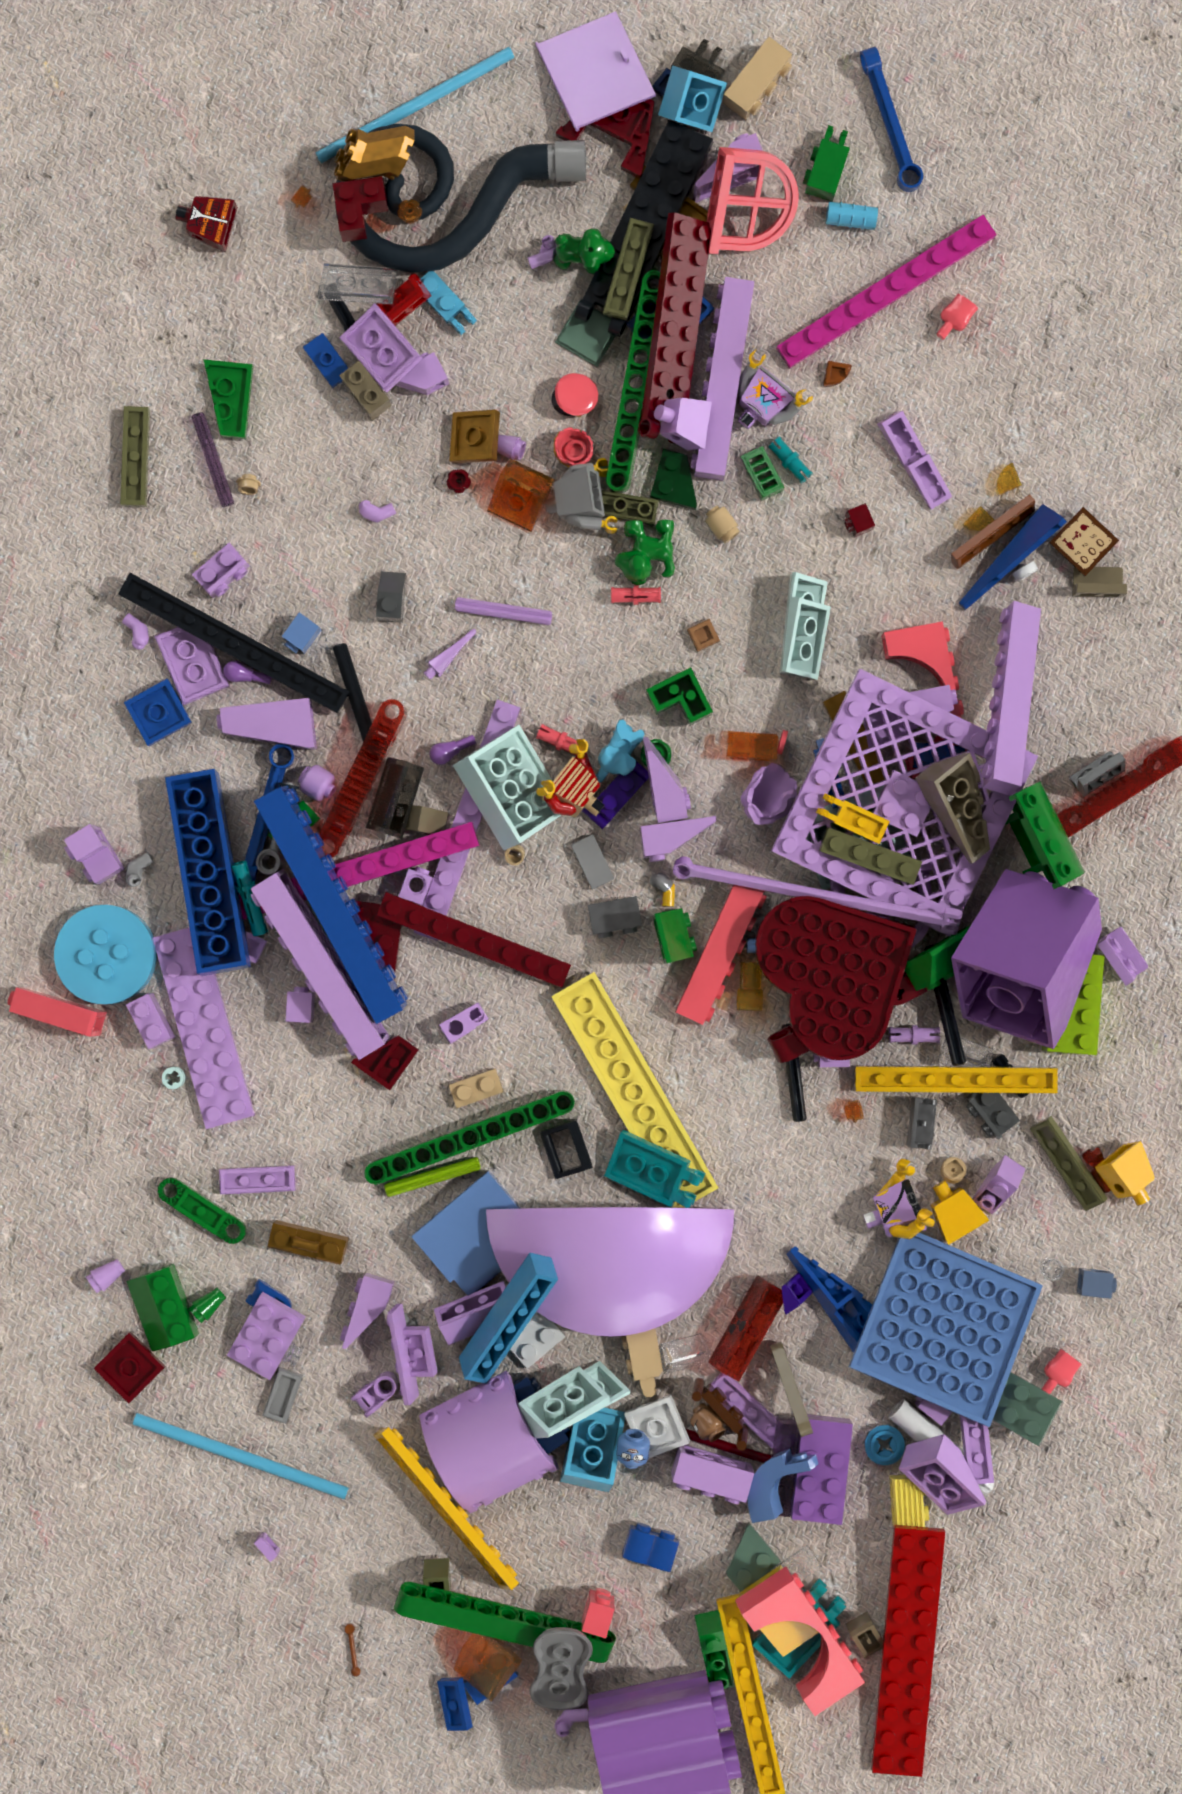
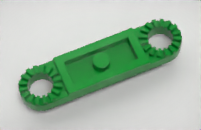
[158,1177,246,1244]

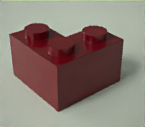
[332,176,388,242]

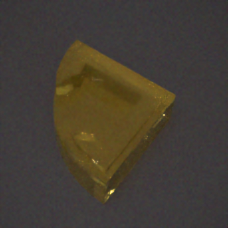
[996,462,1022,496]
[962,506,995,531]

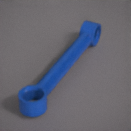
[860,46,923,192]
[245,744,295,881]

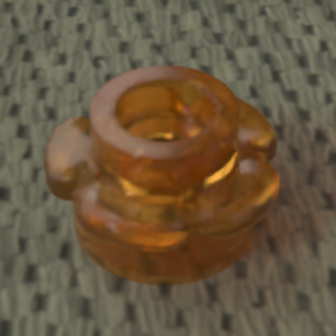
[291,185,313,208]
[398,199,422,224]
[844,1099,864,1123]

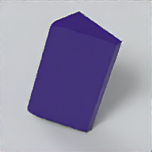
[782,1272,813,1315]

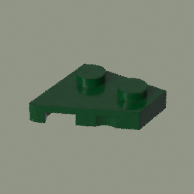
[650,449,697,510]

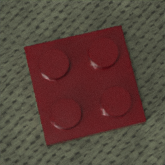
[93,1331,166,1404]

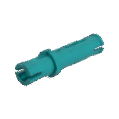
[231,860,268,936]

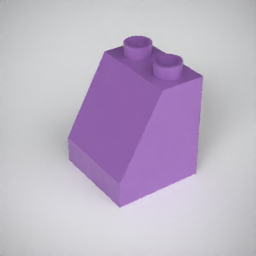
[951,869,1102,1049]

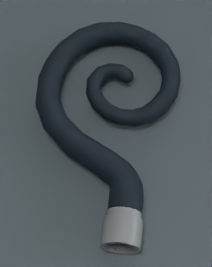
[334,124,586,273]

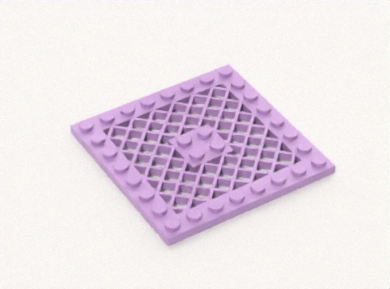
[771,669,1038,936]

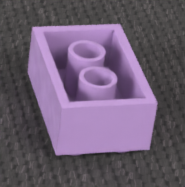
[671,1445,754,1504]

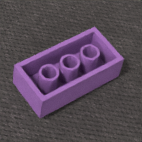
[789,1414,853,1525]

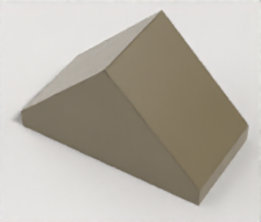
[395,804,448,834]
[845,1611,883,1658]

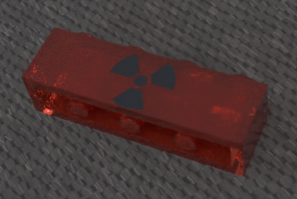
[708,1275,783,1381]

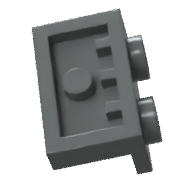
[1070,751,1126,797]
[965,1093,1020,1140]

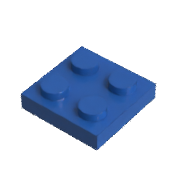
[124,679,193,747]

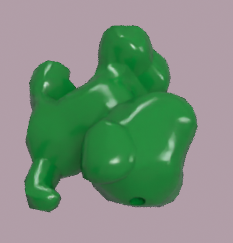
[554,228,615,274]
[614,520,675,585]

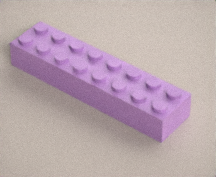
[251,868,390,1060]

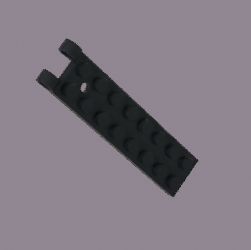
[574,120,714,337]

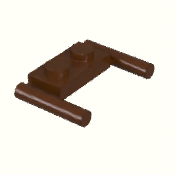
[692,1378,748,1451]

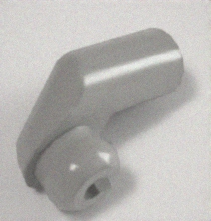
[125,852,154,887]

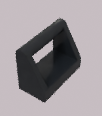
[539,1119,593,1179]

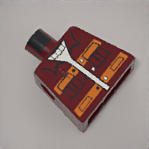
[175,196,238,252]

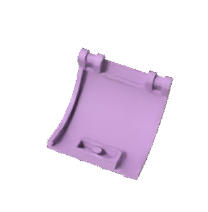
[419,1370,559,1514]

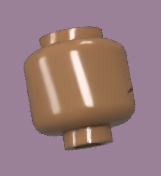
[690,1403,727,1442]

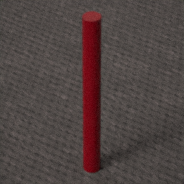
[685,1428,771,1464]

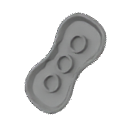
[529,1627,593,1710]

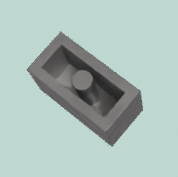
[588,896,642,939]

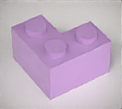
[64,824,125,884]

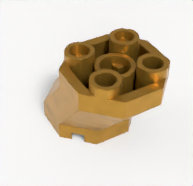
[334,126,414,182]

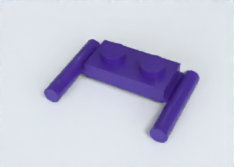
[582,756,649,830]

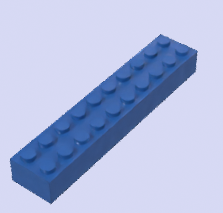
[254,785,408,1024]

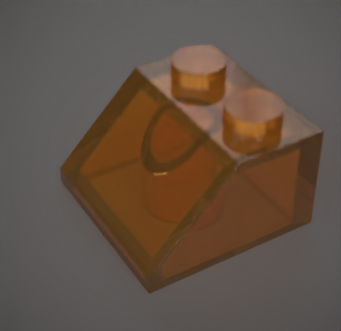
[487,458,555,532]
[453,1633,523,1702]

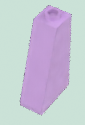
[864,685,958,748]
[217,698,317,750]

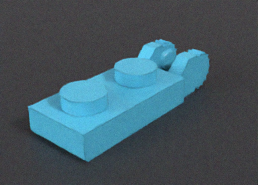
[420,271,477,335]

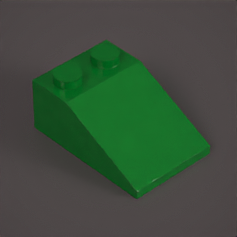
[652,908,697,964]

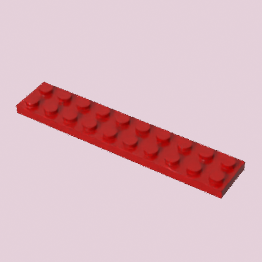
[871,1525,946,1777]

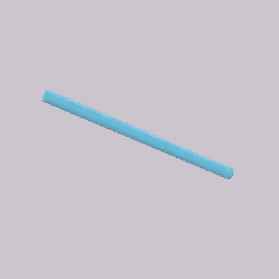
[315,46,514,164]
[133,1413,349,1500]

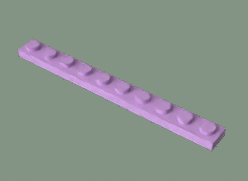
[414,699,521,941]

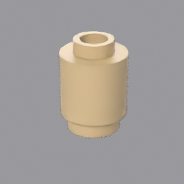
[705,505,740,544]

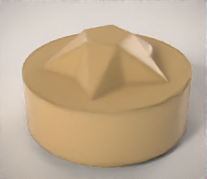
[940,1157,966,1184]

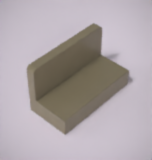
[1072,567,1127,598]

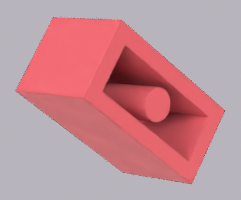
[582,1588,615,1638]

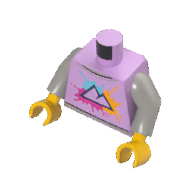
[738,349,813,429]

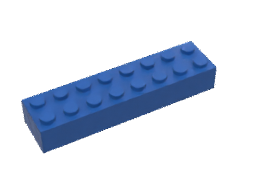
[165,769,251,976]

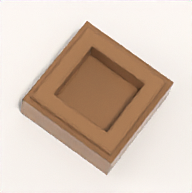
[687,619,720,652]

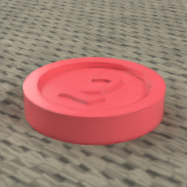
[777,730,788,755]

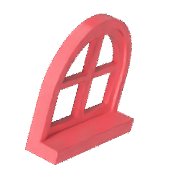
[706,147,799,254]

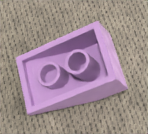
[693,133,763,203]
[643,737,691,823]
[640,816,716,862]
[899,1434,986,1515]

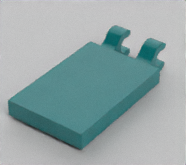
[604,1130,706,1208]
[752,1578,846,1679]

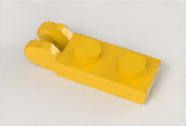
[816,793,890,844]

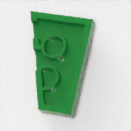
[203,359,254,440]

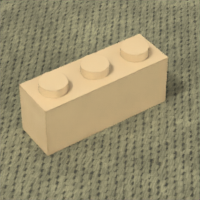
[722,37,792,121]

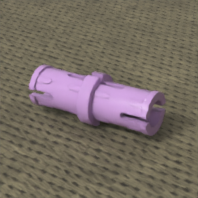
[889,1025,940,1045]

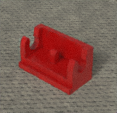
[377,273,432,326]

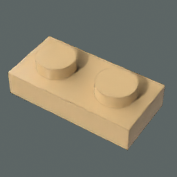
[449,1068,504,1108]

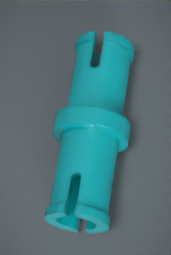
[768,437,813,484]

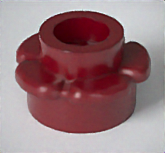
[446,469,471,493]

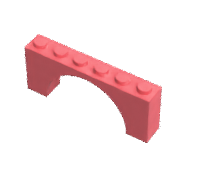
[881,621,967,779]
[735,1566,865,1716]

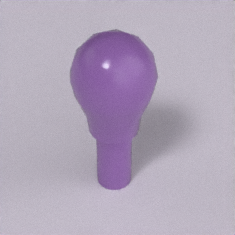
[223,660,271,684]
[430,735,476,765]

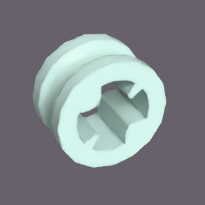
[161,1066,186,1089]

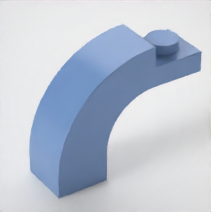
[747,1449,818,1523]

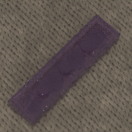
[771,1414,800,1517]

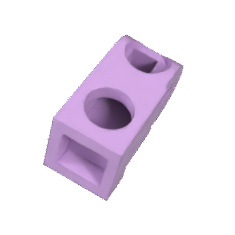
[439,1002,489,1044]

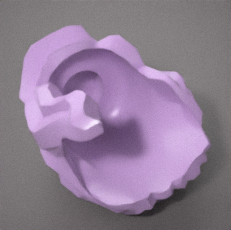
[741,762,797,825]

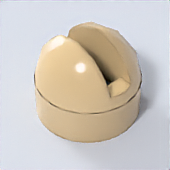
[504,845,525,865]

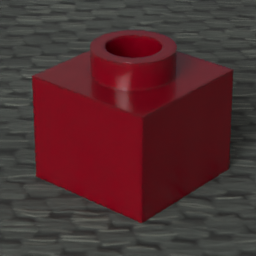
[843,503,875,538]

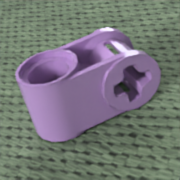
[350,1371,399,1418]

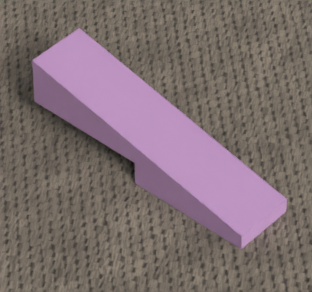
[877,411,952,509]

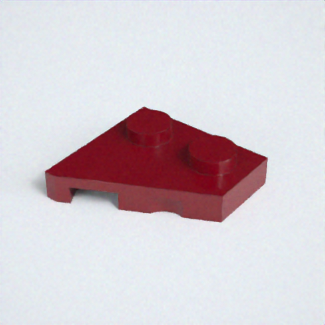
[351,1035,419,1090]

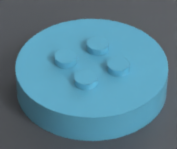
[54,905,157,1004]

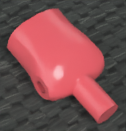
[937,294,978,340]
[1041,1349,1082,1394]

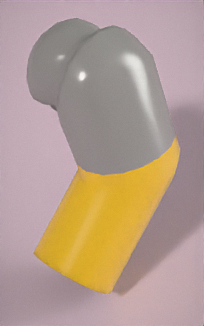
[650,873,675,907]

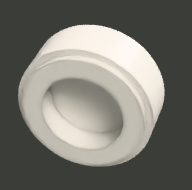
[1012,561,1038,582]

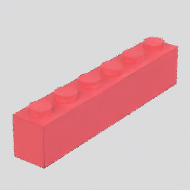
[675,885,767,1025]

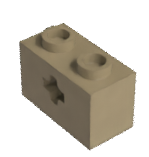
[339,361,392,421]

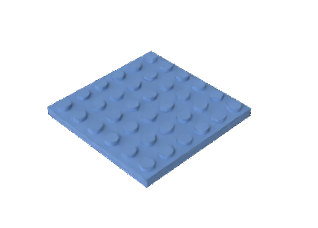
[848,1233,1043,1427]

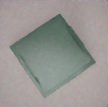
[555,300,616,367]

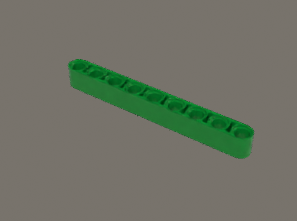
[606,270,660,493]
[364,1090,575,1185]
[394,1582,616,1663]

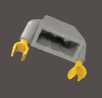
[545,458,618,534]

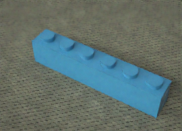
[459,1252,558,1384]

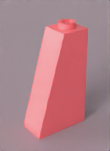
[8,987,107,1037]

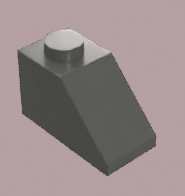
[376,571,406,623]

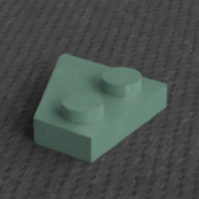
[726,1522,781,1592]

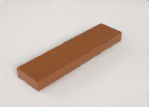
[951,494,1035,569]

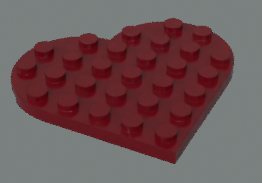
[755,896,917,1061]

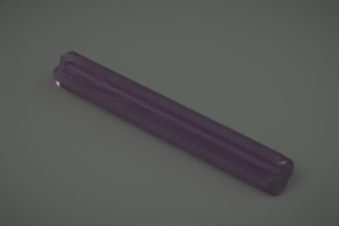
[191,412,234,507]

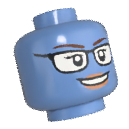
[616,1429,650,1469]

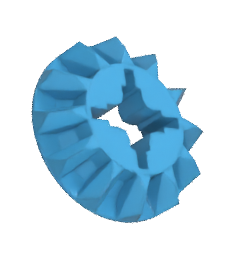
[865,1425,905,1465]

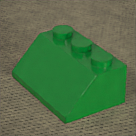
[905,925,971,991]
[126,1263,199,1352]

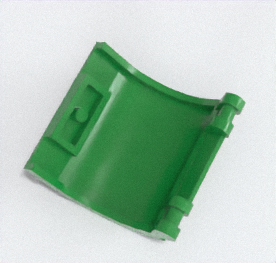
[1005,781,1085,889]

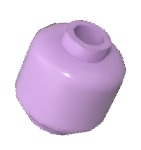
[298,765,336,802]

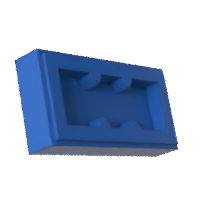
[303,333,348,389]

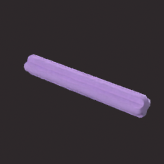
[455,597,552,625]

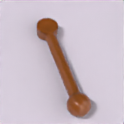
[345,1623,361,1677]

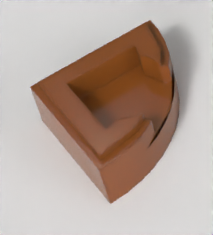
[823,361,852,387]

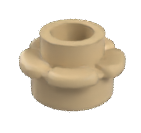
[236,474,261,495]

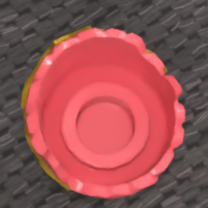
[553,427,594,467]

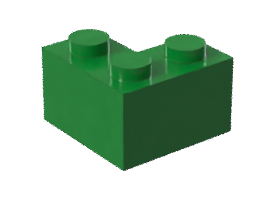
[645,667,713,726]

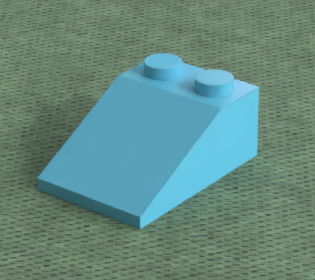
[560,1408,625,1493]

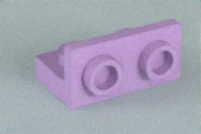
[192,542,250,598]
[1097,927,1148,986]

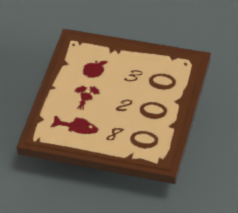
[1049,507,1119,577]

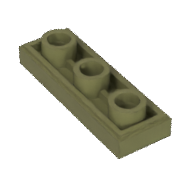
[601,490,659,526]

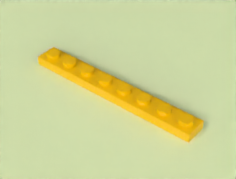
[855,1066,1058,1093]
[716,1594,786,1794]

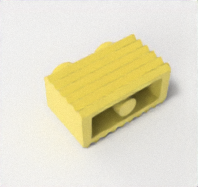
[889,1475,929,1527]

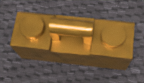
[267,1220,349,1265]

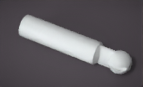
[888,1399,995,1494]

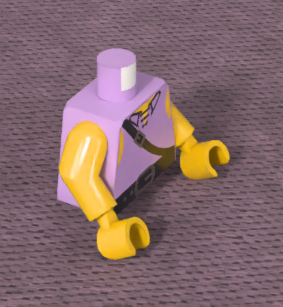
[863,1159,935,1239]

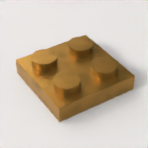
[449,409,500,463]

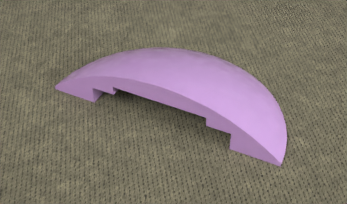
[486,1207,734,1337]

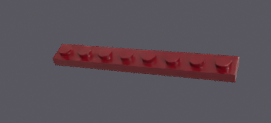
[377,892,571,988]

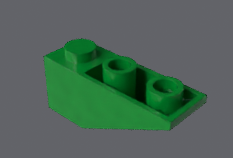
[694,1610,735,1689]

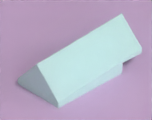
[780,572,831,680]
[518,1361,630,1439]

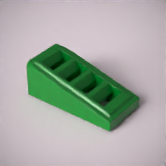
[740,446,785,501]

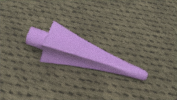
[424,629,476,680]

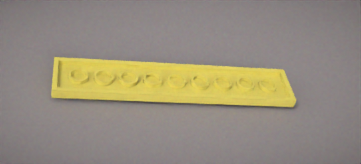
[551,972,718,1208]

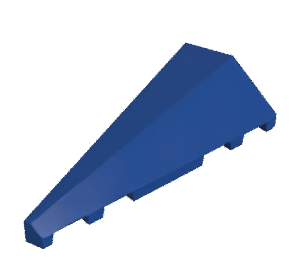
[959,504,1067,610]
[786,1246,873,1353]

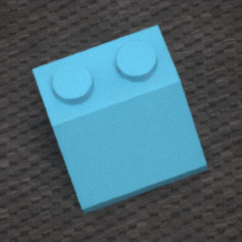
[658,66,727,132]

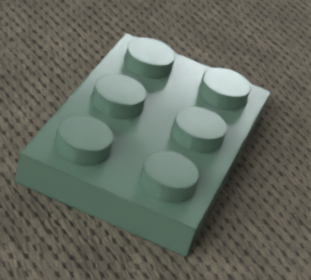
[993,1372,1063,1446]

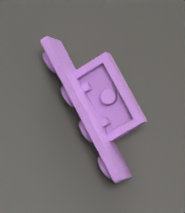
[387,1304,438,1405]

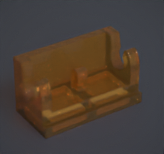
[726,731,778,762]

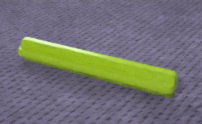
[384,1157,481,1197]

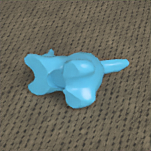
[596,719,644,783]

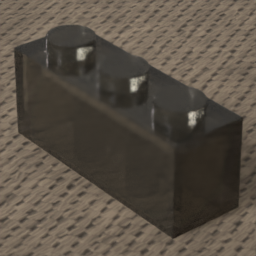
[366,757,424,839]

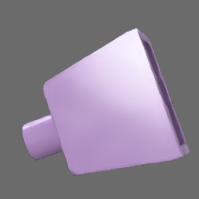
[654,398,712,450]

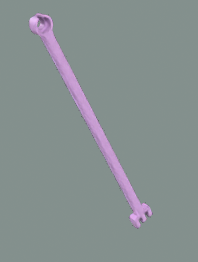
[673,856,963,935]

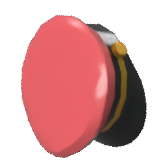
[551,373,598,417]

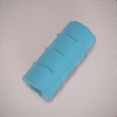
[826,201,878,230]

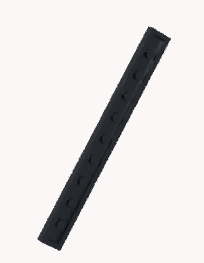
[118,573,350,714]

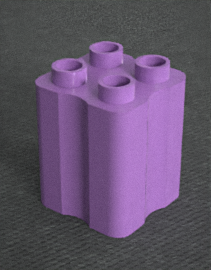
[588,1670,742,1794]

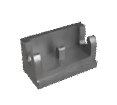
[907,1097,937,1150]

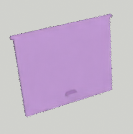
[535,11,656,131]

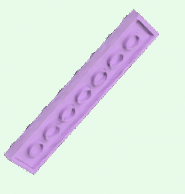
[153,928,255,1129]

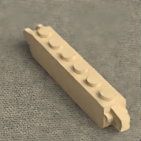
[621,1328,663,1398]

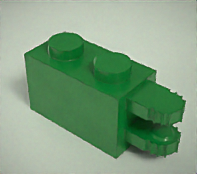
[802,125,850,202]

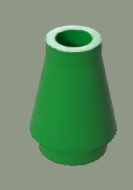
[188,1287,226,1323]

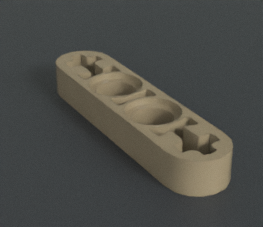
[770,1342,813,1437]

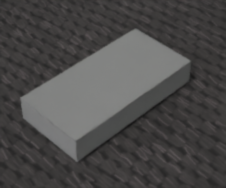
[571,834,614,890]
[262,1367,303,1424]

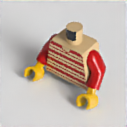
[536,739,605,818]

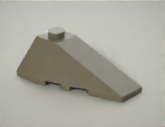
[916,752,990,864]

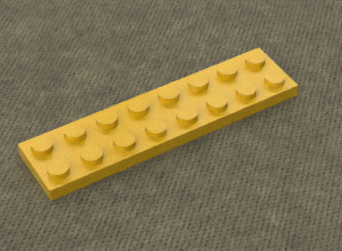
[373,1427,519,1590]

